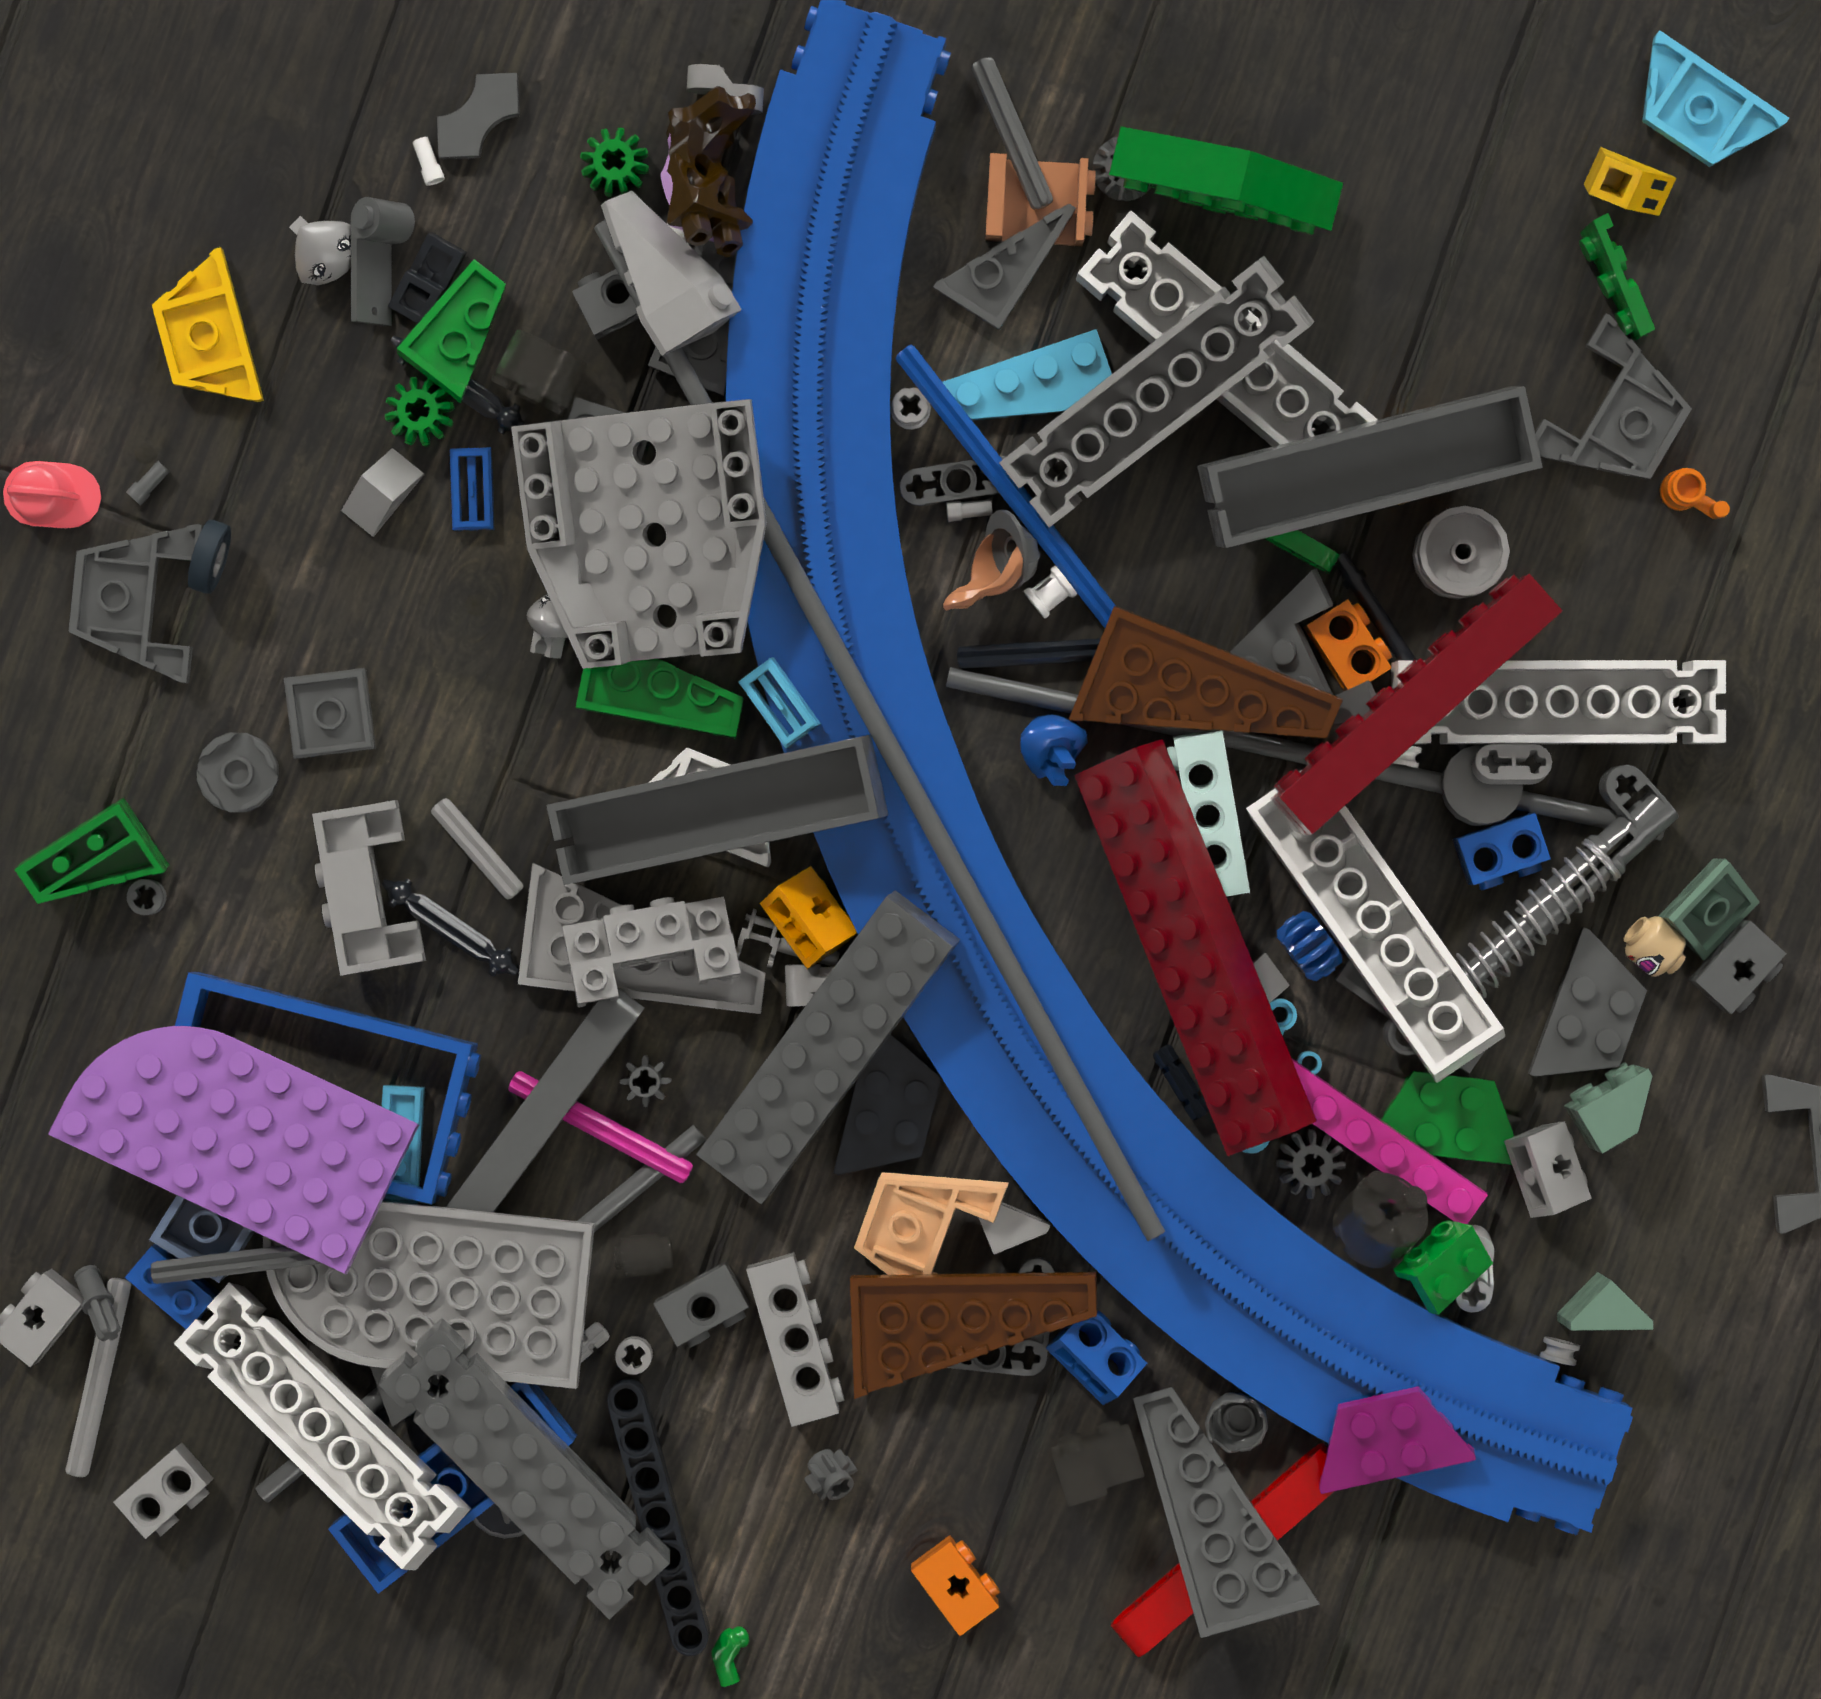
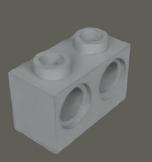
[113,1443,214,1539]

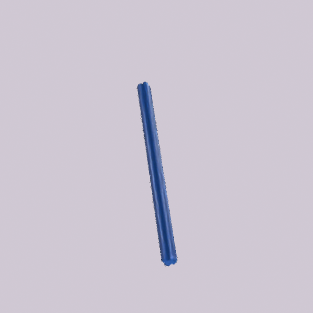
[896,345,1116,628]

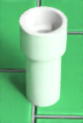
[412,137,445,186]

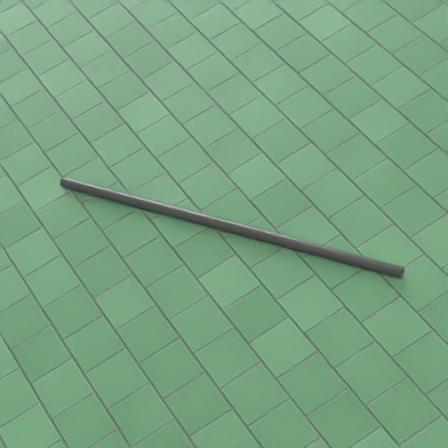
[946,667,1665,841]

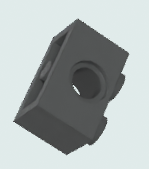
[572,266,639,340]
[654,1261,750,1348]

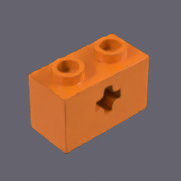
[911,1535,1000,1636]

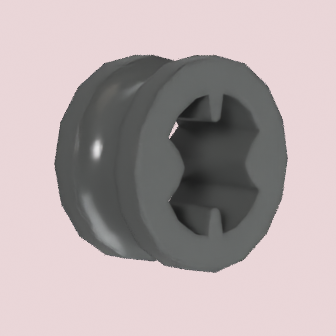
[127,879,167,915]

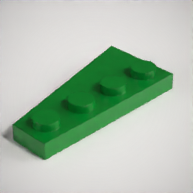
[576,659,744,739]

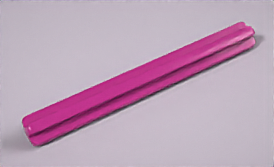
[508,1071,693,1183]

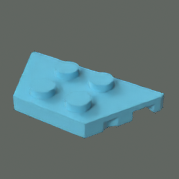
[1642,30,1789,167]

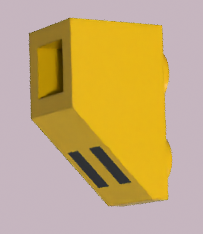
[1584,147,1676,216]

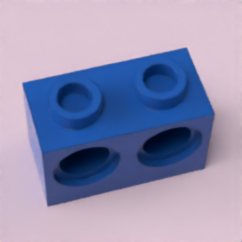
[1452,813,1551,890]
[1046,1310,1147,1405]

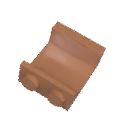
[985,153,1096,246]

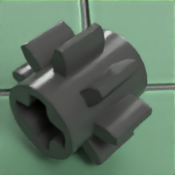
[620,1055,672,1107]
[804,1449,857,1500]

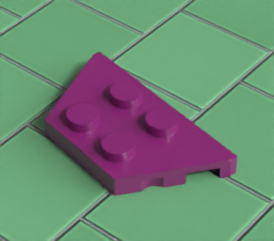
[1319,1386,1476,1494]

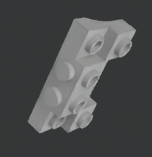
[312,800,426,976]
[562,897,740,1007]

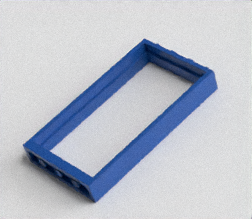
[175,972,481,1205]

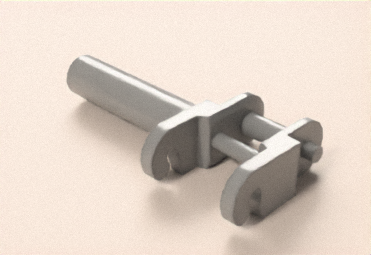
[736,908,840,969]

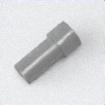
[946,499,992,522]

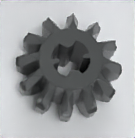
[1276,1129,1346,1199]

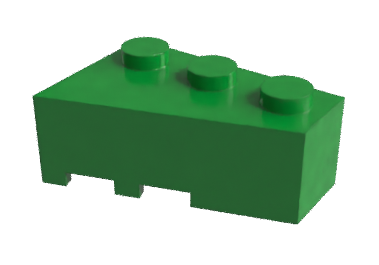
[14,797,169,904]

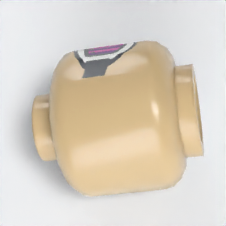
[1624,916,1686,977]

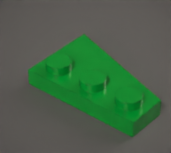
[1579,213,1655,341]
[397,259,506,403]

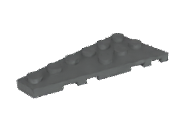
[1133,1387,1321,1638]

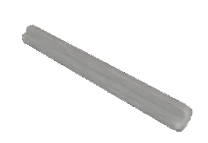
[66,1278,131,1477]

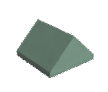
[1659,859,1760,960]
[1557,1272,1653,1331]

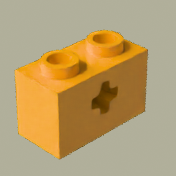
[760,866,857,969]

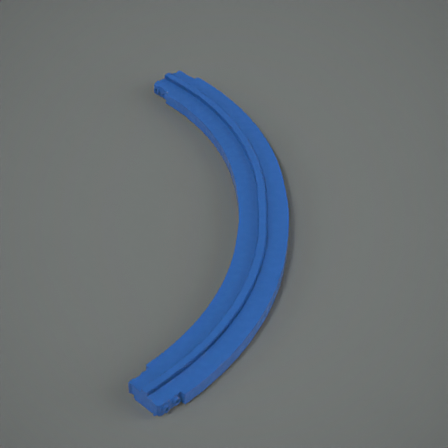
[726,0,1633,1535]

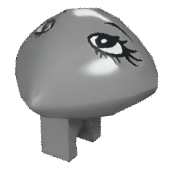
[289,216,351,285]
[527,594,568,659]

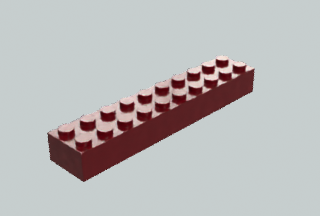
[1074,739,1317,1156]

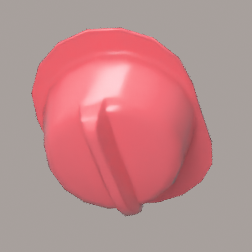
[3,461,101,529]

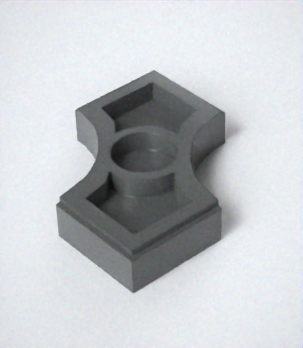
[437,73,520,160]

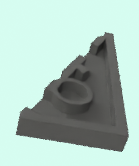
[933,204,1076,331]

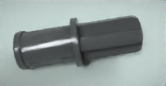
[74,1265,121,1341]

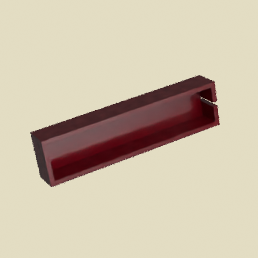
[1270,573,1563,836]

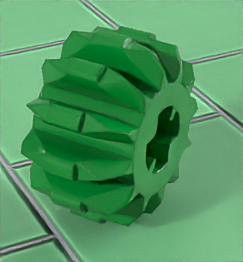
[580,128,650,198]
[385,377,455,447]

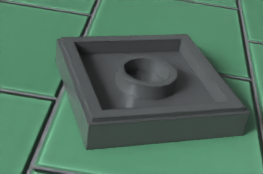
[284,668,376,759]

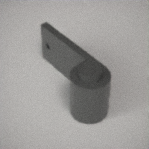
[351,197,415,326]

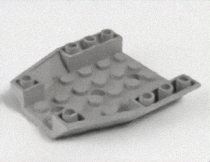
[511,399,767,669]

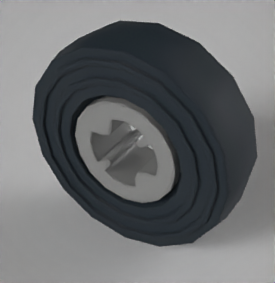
[188,520,231,594]

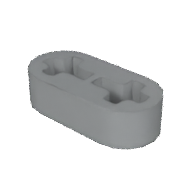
[1471,744,1552,784]

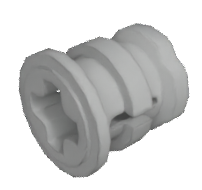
[890,387,931,430]

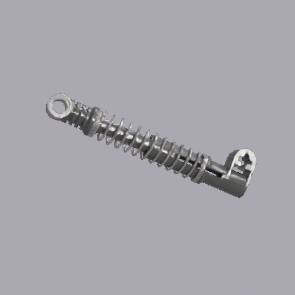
[1383,765,1679,1055]

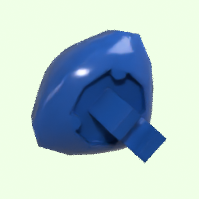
[1020,714,1088,786]

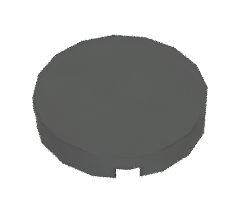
[197,733,279,812]
[1441,745,1523,826]

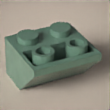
[1564,1063,1652,1154]

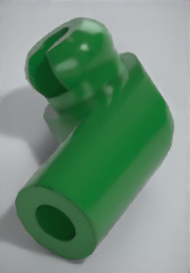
[711,1626,749,1687]

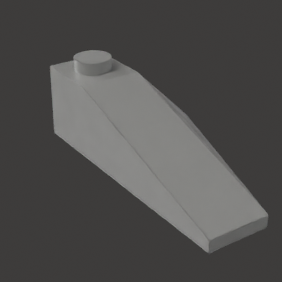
[601,191,742,356]

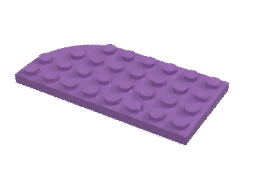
[48,1026,419,1275]

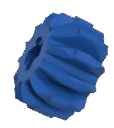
[1277,911,1342,981]

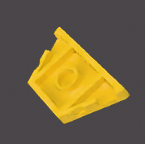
[152,247,264,402]

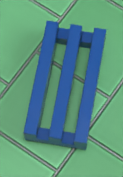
[450,447,495,531]

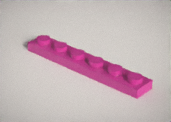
[1292,1059,1488,1224]

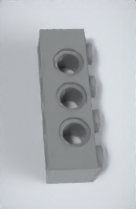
[746,1252,845,1427]

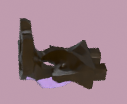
[660,86,756,257]

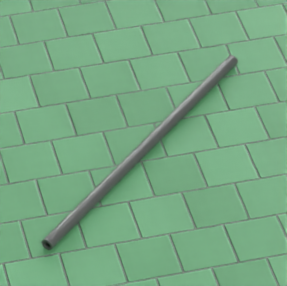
[255,1124,706,1503]

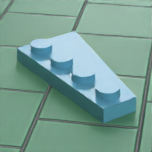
[943,329,1112,421]

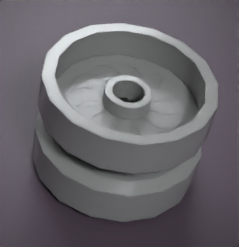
[1412,506,1510,600]

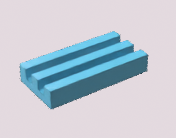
[739,657,821,748]

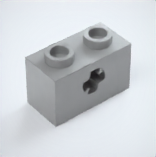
[1504,1121,1592,1218]
[0,1269,83,1367]

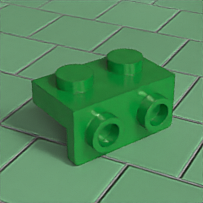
[1393,1220,1493,1315]

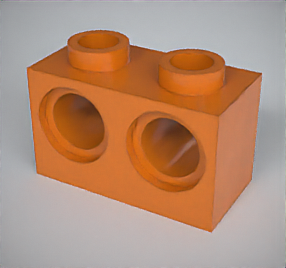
[1303,599,1392,692]

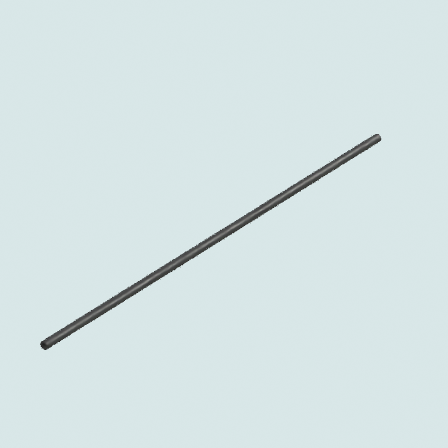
[594,220,1166,1241]

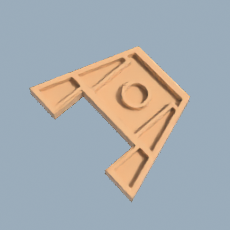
[854,1172,1009,1275]

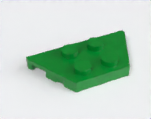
[1381,1071,1514,1165]

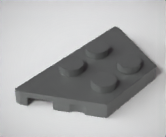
[1528,927,1647,1076]

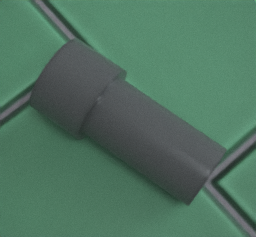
[126,461,170,506]

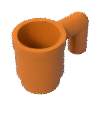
[1660,468,1730,519]

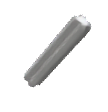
[431,798,523,899]

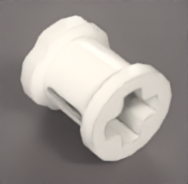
[1023,566,1077,619]

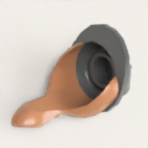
[943,510,1040,611]

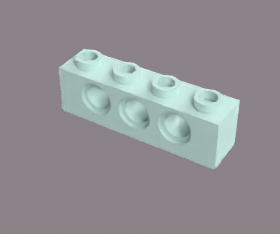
[1167,730,1250,897]

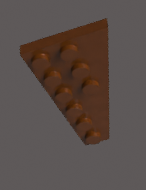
[1069,606,1343,738]
[850,1272,1097,1399]

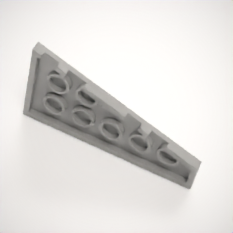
[518,863,766,1014]

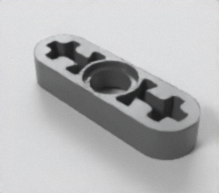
[900,456,1005,506]

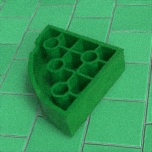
[1109,126,1343,235]

